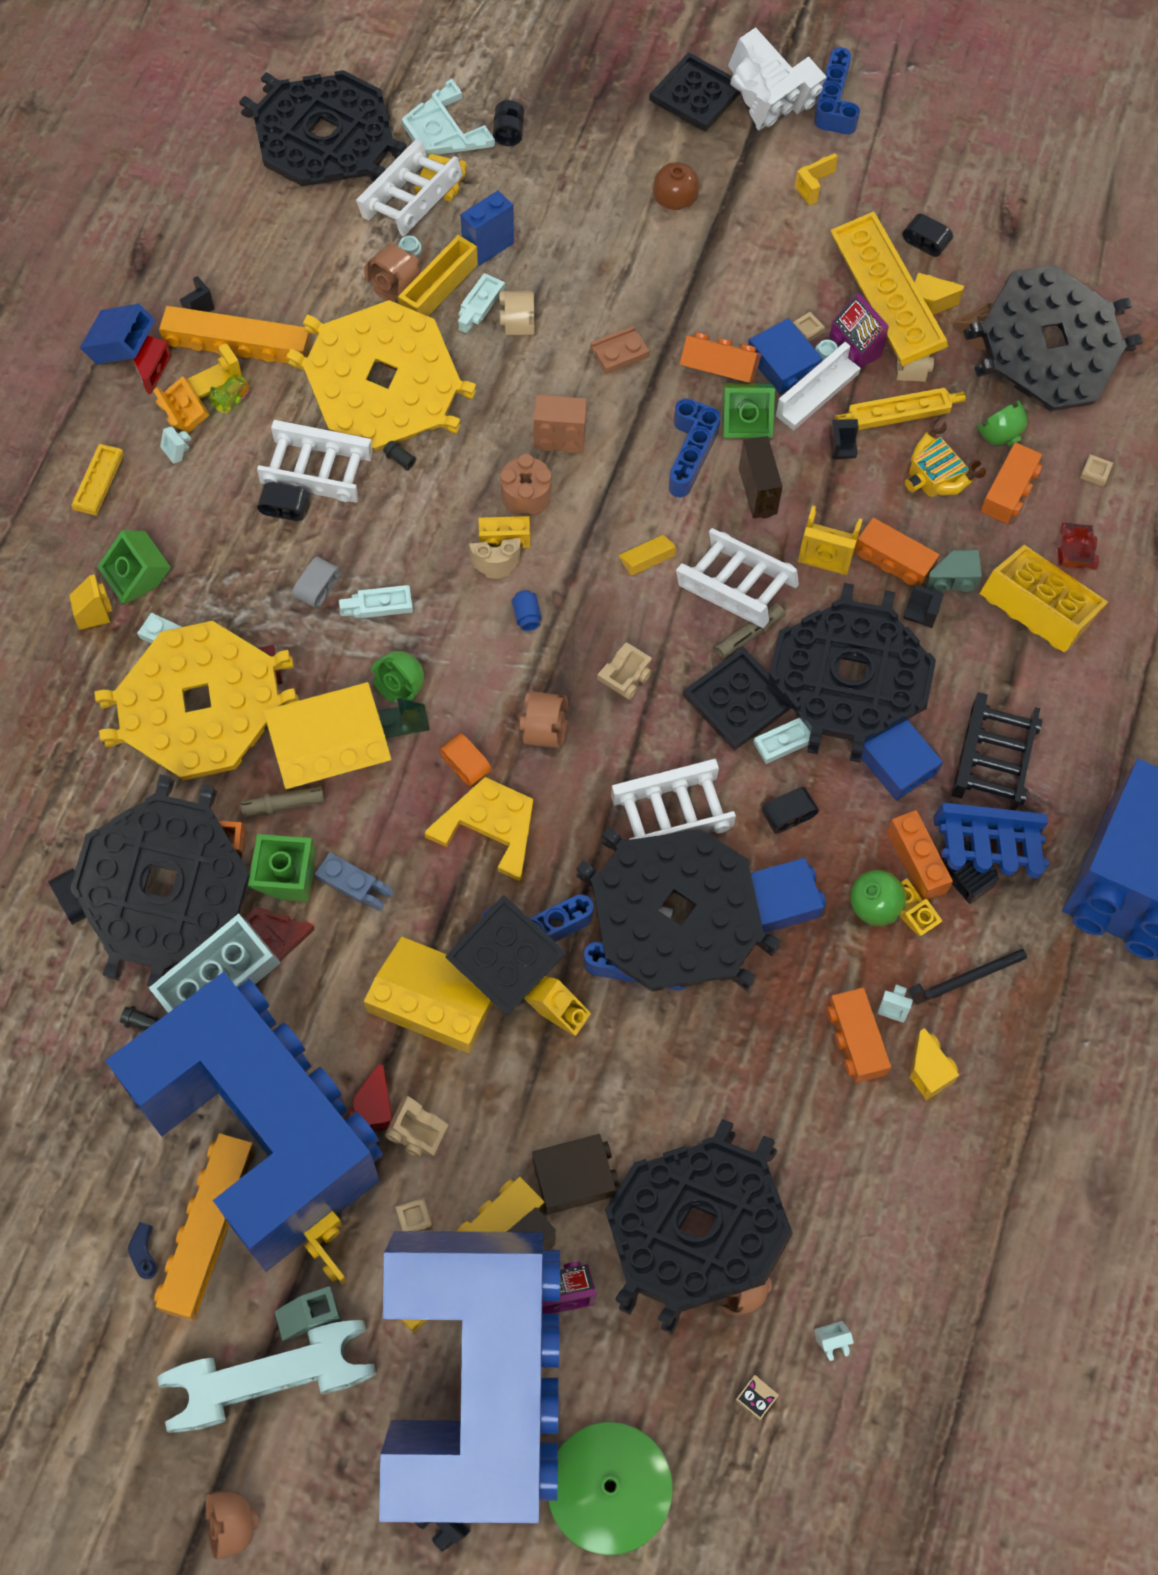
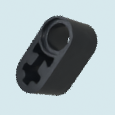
[902,214,953,257]
[257,483,310,521]
[761,787,819,834]
[48,868,86,925]

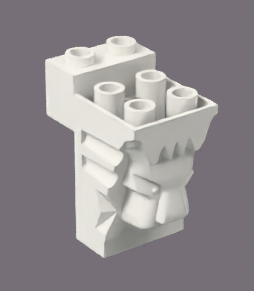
[728,27,826,131]

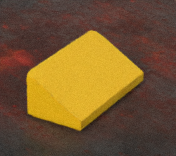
[619,535,676,576]

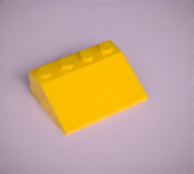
[979,545,1108,653]
[263,682,391,789]
[364,936,493,1054]

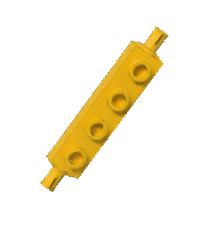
[835,388,966,430]

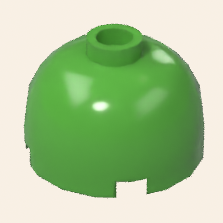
[976,400,1028,447]
[371,651,425,705]
[850,870,907,926]

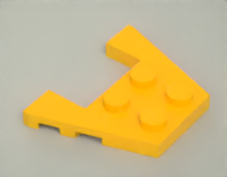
[424,777,533,881]

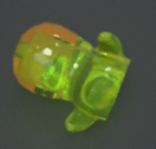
[209,375,249,414]

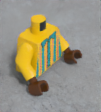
[905,417,986,497]

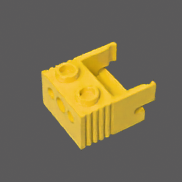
[798,505,863,575]

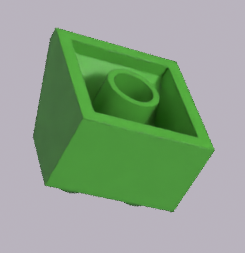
[722,383,775,438]
[97,530,171,604]
[248,834,317,902]

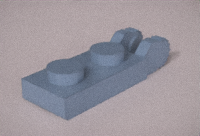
[314,852,394,911]

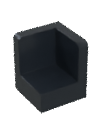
[180,276,215,312]
[829,419,858,459]
[903,585,944,628]

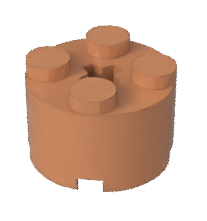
[364,242,420,302]
[500,454,551,516]
[520,692,568,748]

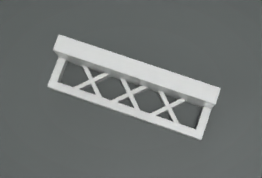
[776,342,860,431]

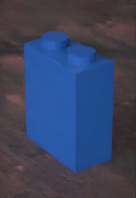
[460,190,514,267]
[80,303,155,364]
[748,318,823,395]
[861,720,943,801]
[751,858,826,933]

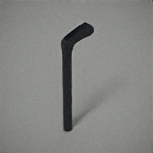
[908,949,1027,1005]

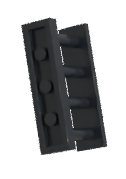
[951,692,1043,811]

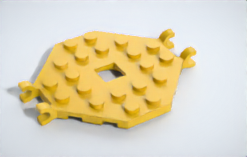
[287,300,476,451]
[94,621,299,781]

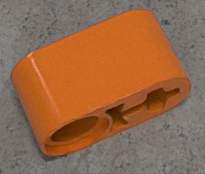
[438,733,492,787]

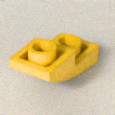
[899,878,942,937]

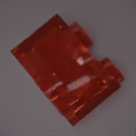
[1057,523,1099,570]

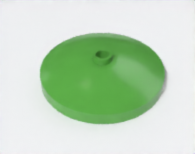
[548,1422,672,1555]

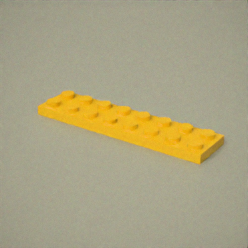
[830,211,948,366]

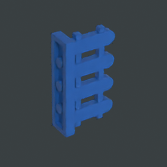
[933,803,1049,878]

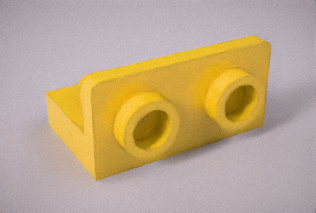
[479,516,530,549]

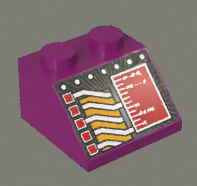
[829,293,889,368]
[542,1261,596,1314]

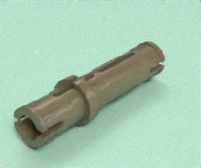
[714,603,785,660]
[240,785,324,818]

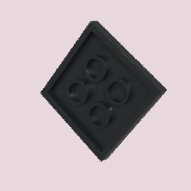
[649,52,741,132]
[683,647,792,751]
[445,895,566,1016]

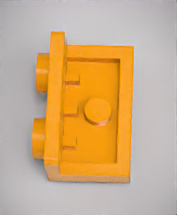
[153,376,210,433]

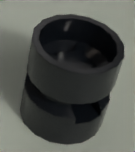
[493,100,524,146]

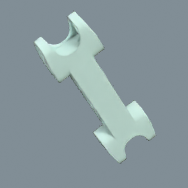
[157,1320,377,1433]

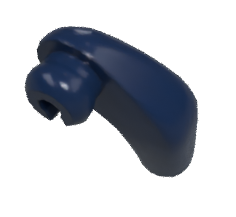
[128,1222,158,1279]

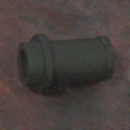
[383,440,416,471]
[120,1006,159,1031]

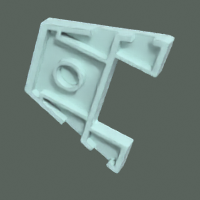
[402,79,495,156]

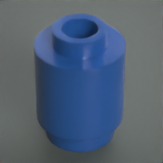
[511,590,542,631]

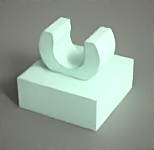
[160,426,191,464]
[877,985,913,1023]
[814,1321,853,1361]

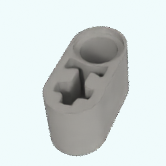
[292,556,341,608]

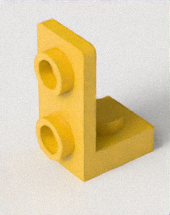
[794,153,838,205]
[188,343,242,399]
[304,1211,347,1286]

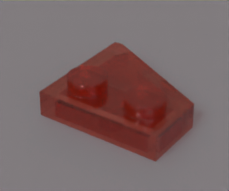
[244,907,315,961]

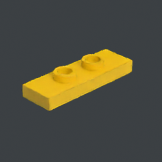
[71,444,124,516]

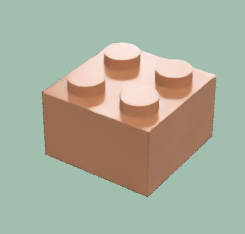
[534,395,587,453]

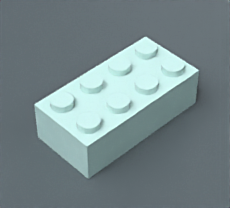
[149,914,281,1013]

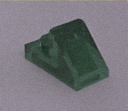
[377,698,430,738]

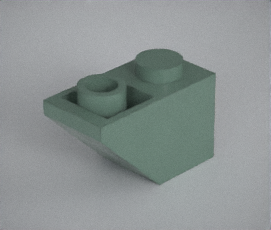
[925,550,982,592]
[274,1286,342,1342]

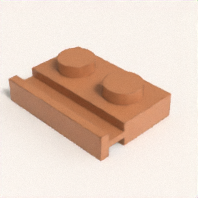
[590,325,650,374]

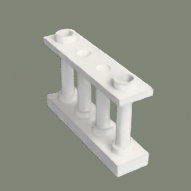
[356,140,463,236]
[257,420,373,503]
[676,528,799,628]
[611,759,736,840]

